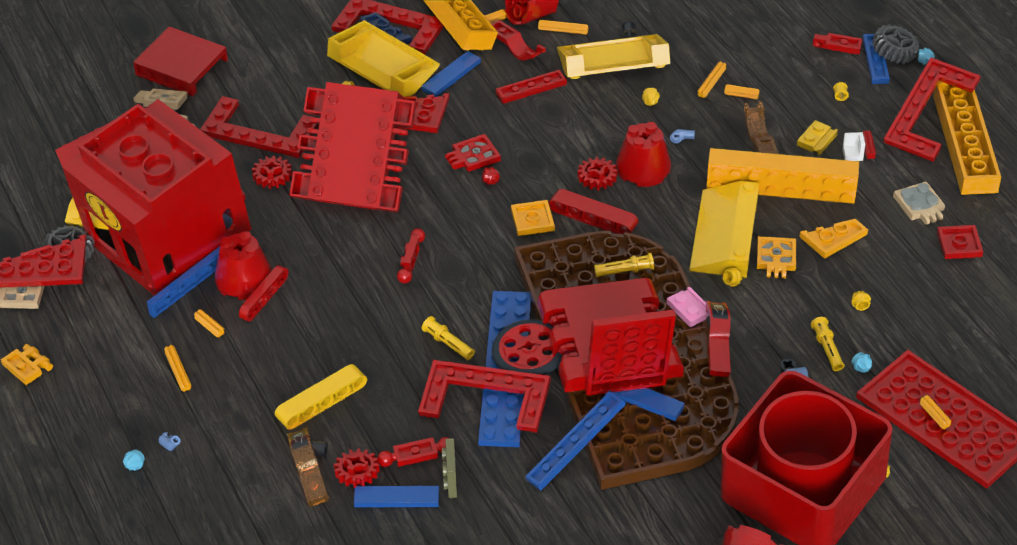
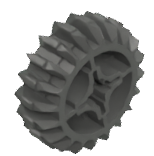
[872,24,920,64]
[43,224,94,262]

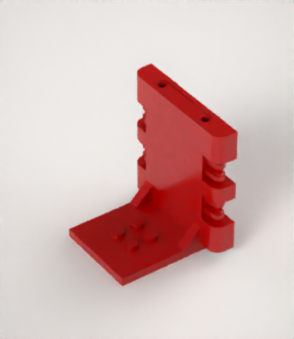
[289,82,417,213]
[538,278,684,396]

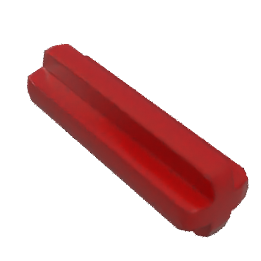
[863,130,876,160]

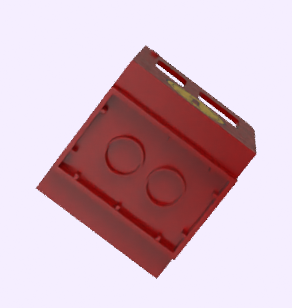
[62,99,252,296]

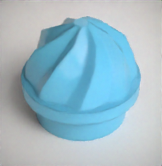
[918,48,934,65]
[851,352,872,373]
[123,450,145,471]

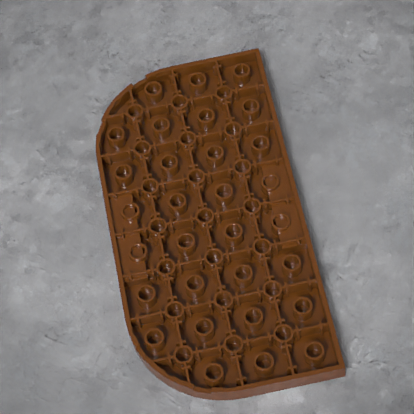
[514,231,738,490]

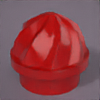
[482,167,500,185]

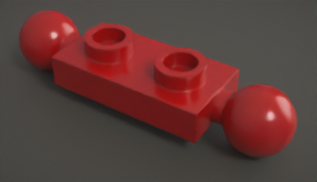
[397,228,425,284]
[377,437,450,467]

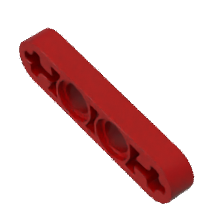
[239,265,289,322]

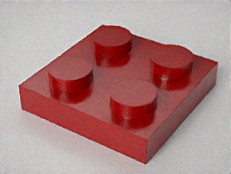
[937,225,983,259]

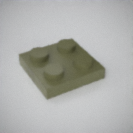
[442,438,457,498]

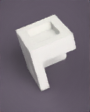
[842,132,865,161]

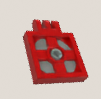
[445,134,501,172]

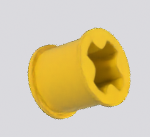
[833,82,849,101]

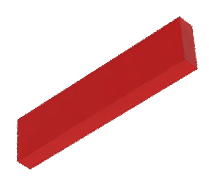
[496,70,567,104]

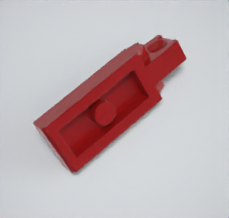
[813,33,862,55]

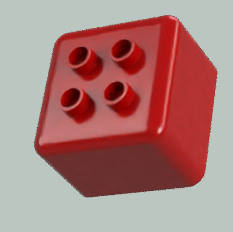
[721,371,892,545]

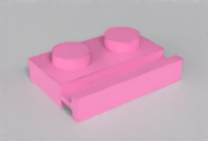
[667,287,710,327]

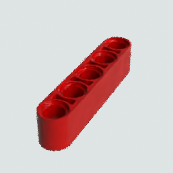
[548,189,639,235]

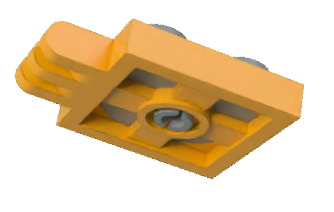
[757,236,796,279]

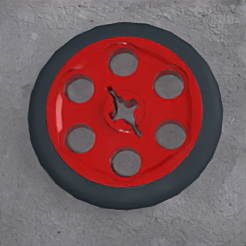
[492,319,563,375]

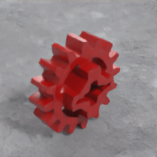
[252,156,292,189]
[578,157,617,190]
[334,448,380,488]

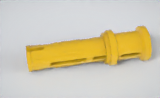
[594,253,654,277]
[422,316,475,360]
[810,317,844,371]

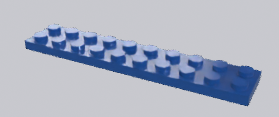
[478,291,531,447]

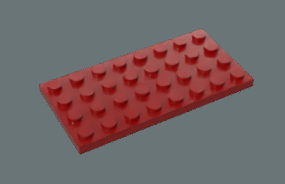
[856,350,1017,489]

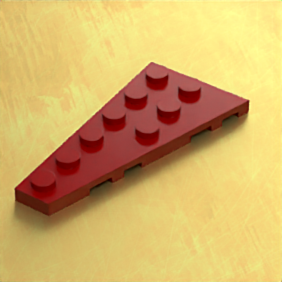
[396,93,450,133]
[0,234,87,288]

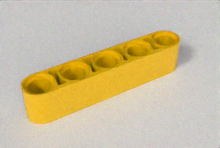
[275,364,367,429]

